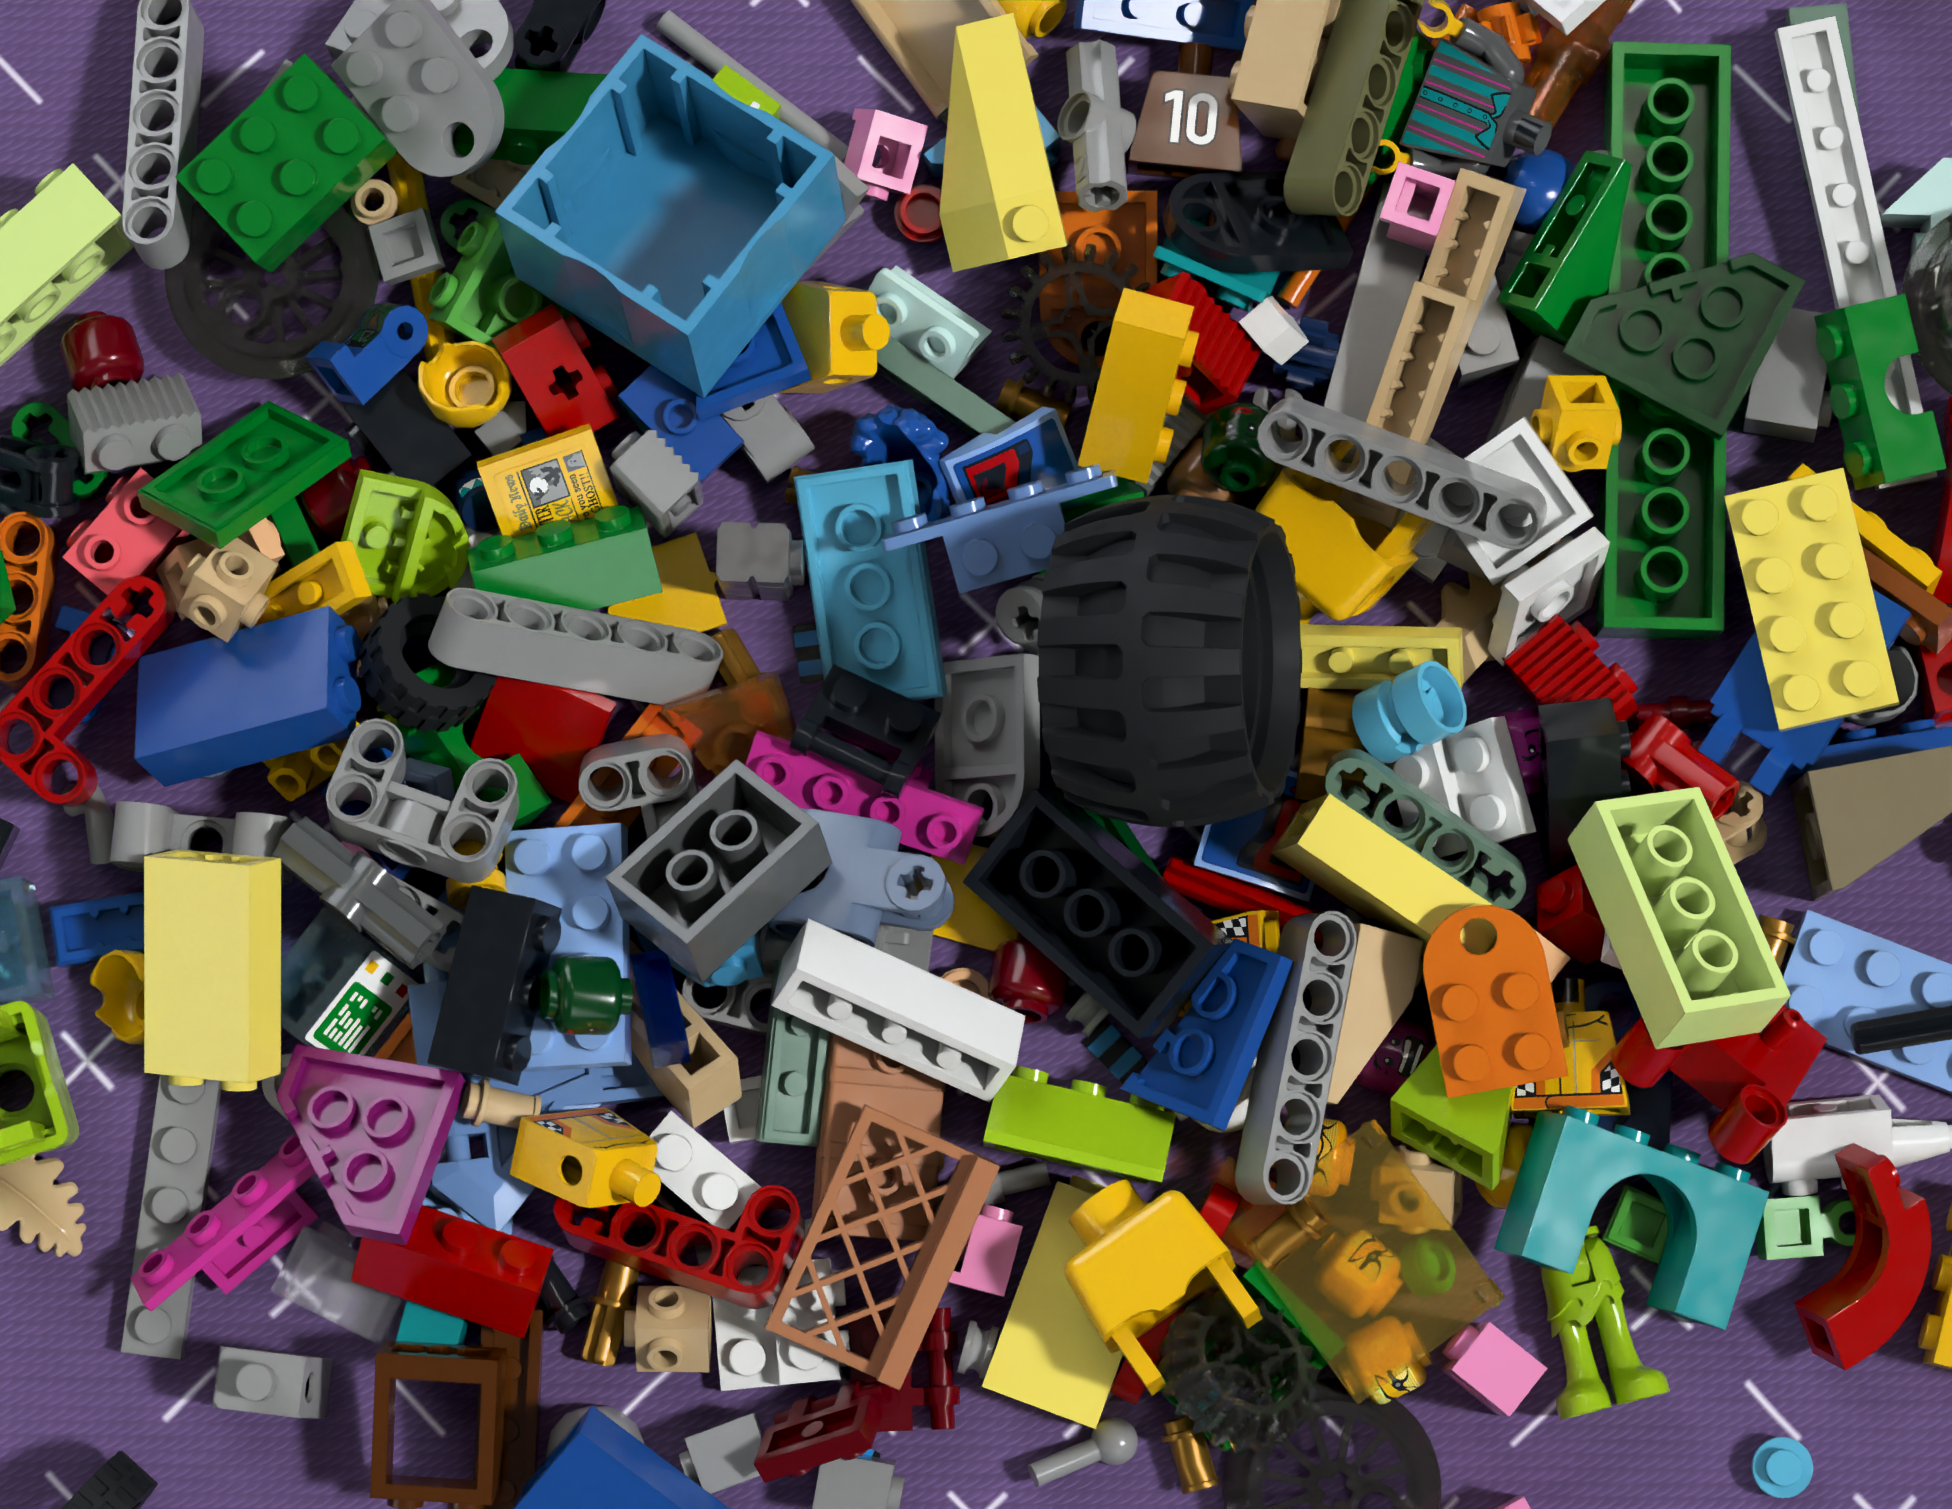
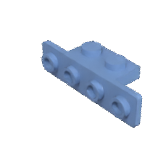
[881,464,1118,594]

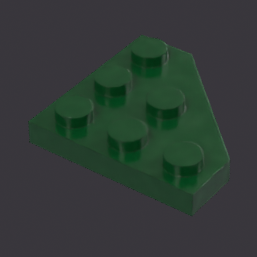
[1560,252,1806,440]

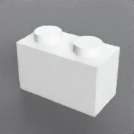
[649,1111,761,1232]

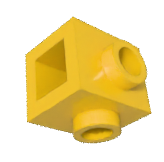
[1530,375,1622,472]

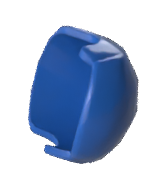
[1501,149,1576,235]

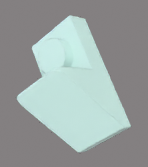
[1880,158,1952,286]

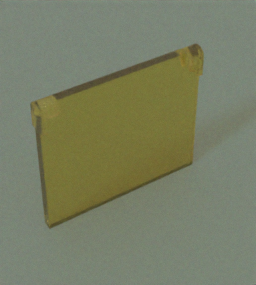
[1229,1118,1505,1405]

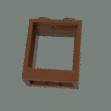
[370,1341,507,1509]

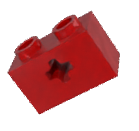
[491,304,619,437]

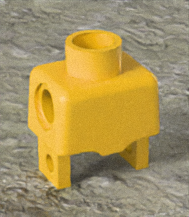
[1254,439,1434,624]
[1064,1179,1263,1396]

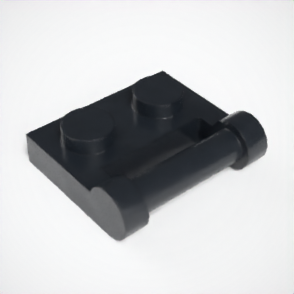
[789,664,942,799]

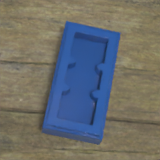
[618,365,744,484]
[49,892,144,968]

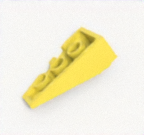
[939,13,1068,272]

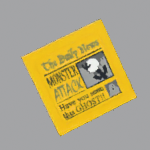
[477,423,619,538]

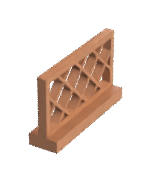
[764,1104,1000,1390]

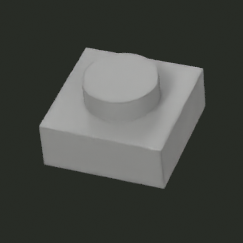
[368,207,445,286]

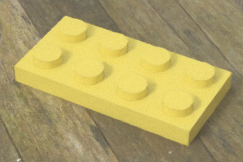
[1724,468,1900,732]

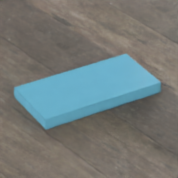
[794,459,948,701]

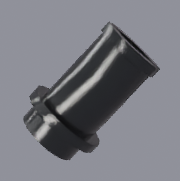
[538,1255,590,1334]

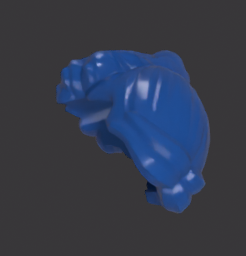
[849,404,951,542]

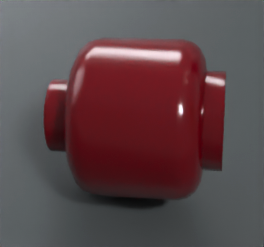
[60,311,145,393]
[300,457,378,542]
[988,933,1068,1024]

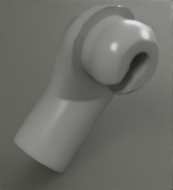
[62,784,115,864]

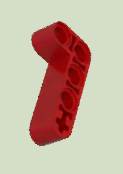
[0,576,175,807]
[554,1185,805,1309]

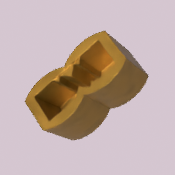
[1295,687,1385,807]

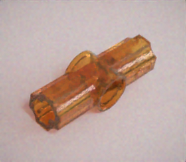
[1523,0,1635,131]

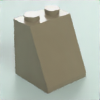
[1790,745,1952,902]

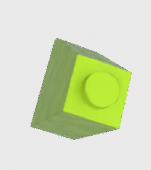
[1390,1045,1513,1191]

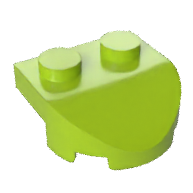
[341,469,470,604]

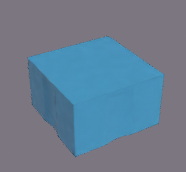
[495,34,846,398]

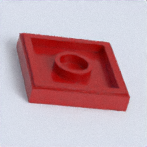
[470,675,616,804]

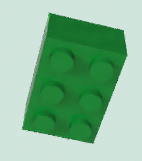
[175,53,398,273]

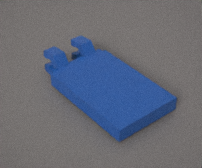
[1698,589,1912,798]

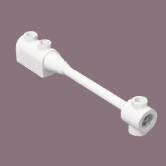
[1763,1094,1952,1196]

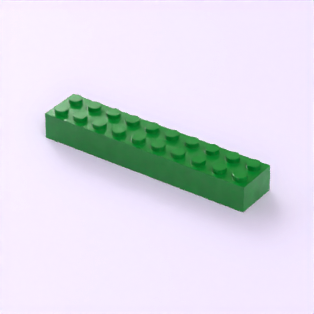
[1595,41,1731,641]

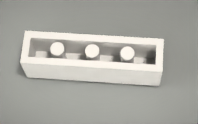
[771,918,1025,1103]

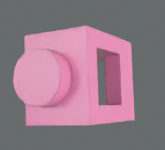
[844,108,928,201]
[1379,162,1455,252]
[948,1204,1023,1298]

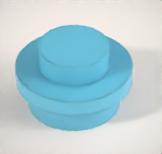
[1751,1437,1813,1498]

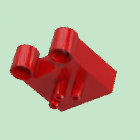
[1611,1005,1827,1164]

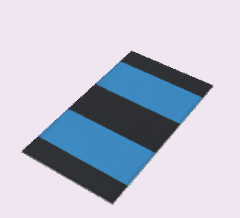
[793,623,824,684]
[1082,1019,1148,1084]

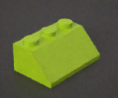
[983,1066,1176,1187]

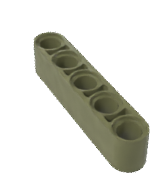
[1283,0,1425,216]

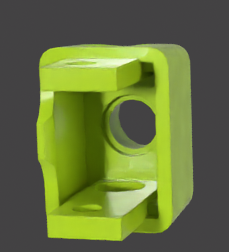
[0,1001,79,1167]

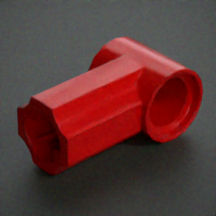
[1621,711,1741,820]

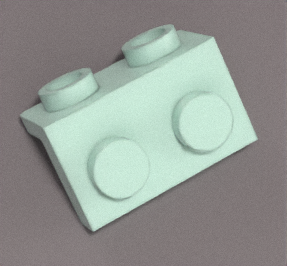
[868,266,992,379]

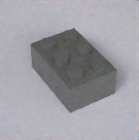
[605,759,833,982]

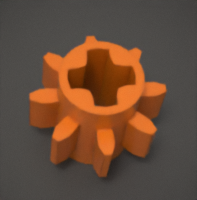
[1476,2,1543,66]

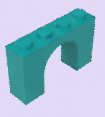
[1494,1105,1770,1330]

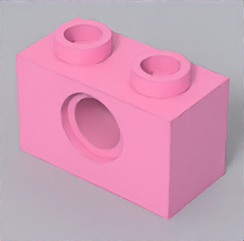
[1442,1322,1548,1417]

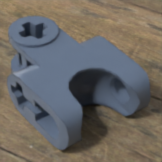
[766,808,955,947]

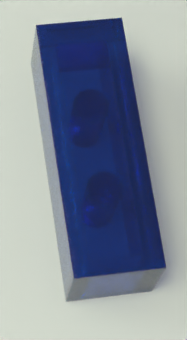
[629,949,691,1069]

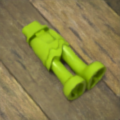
[1541,1225,1670,1420]

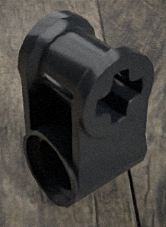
[515,0,606,72]

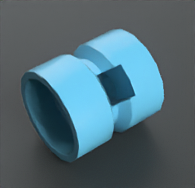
[1352,660,1467,763]

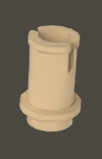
[351,179,398,228]
[460,1078,541,1129]

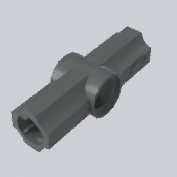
[272,816,446,970]

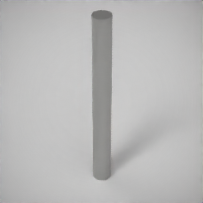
[656,10,849,164]

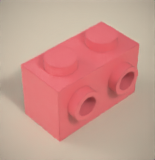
[62,467,192,602]

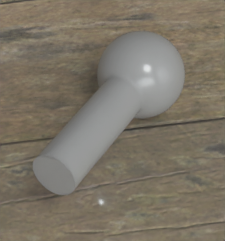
[1028,1417,1138,1487]

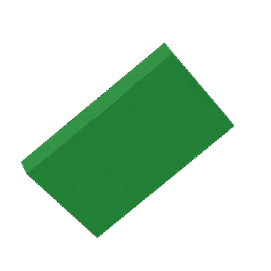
[137,401,352,549]

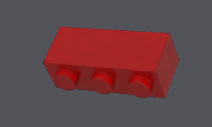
[350,1205,554,1339]

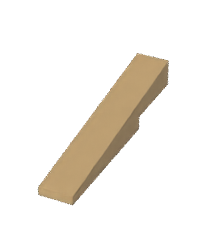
[1338,168,1527,527]

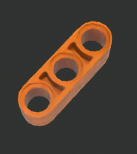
[0,511,59,690]

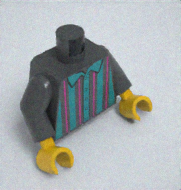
[1371,0,1552,182]

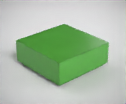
[1601,1184,1668,1264]

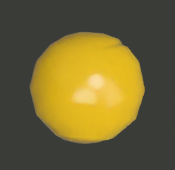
[418,340,513,428]
[89,950,144,1045]

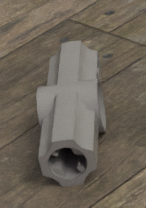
[1057,39,1136,213]

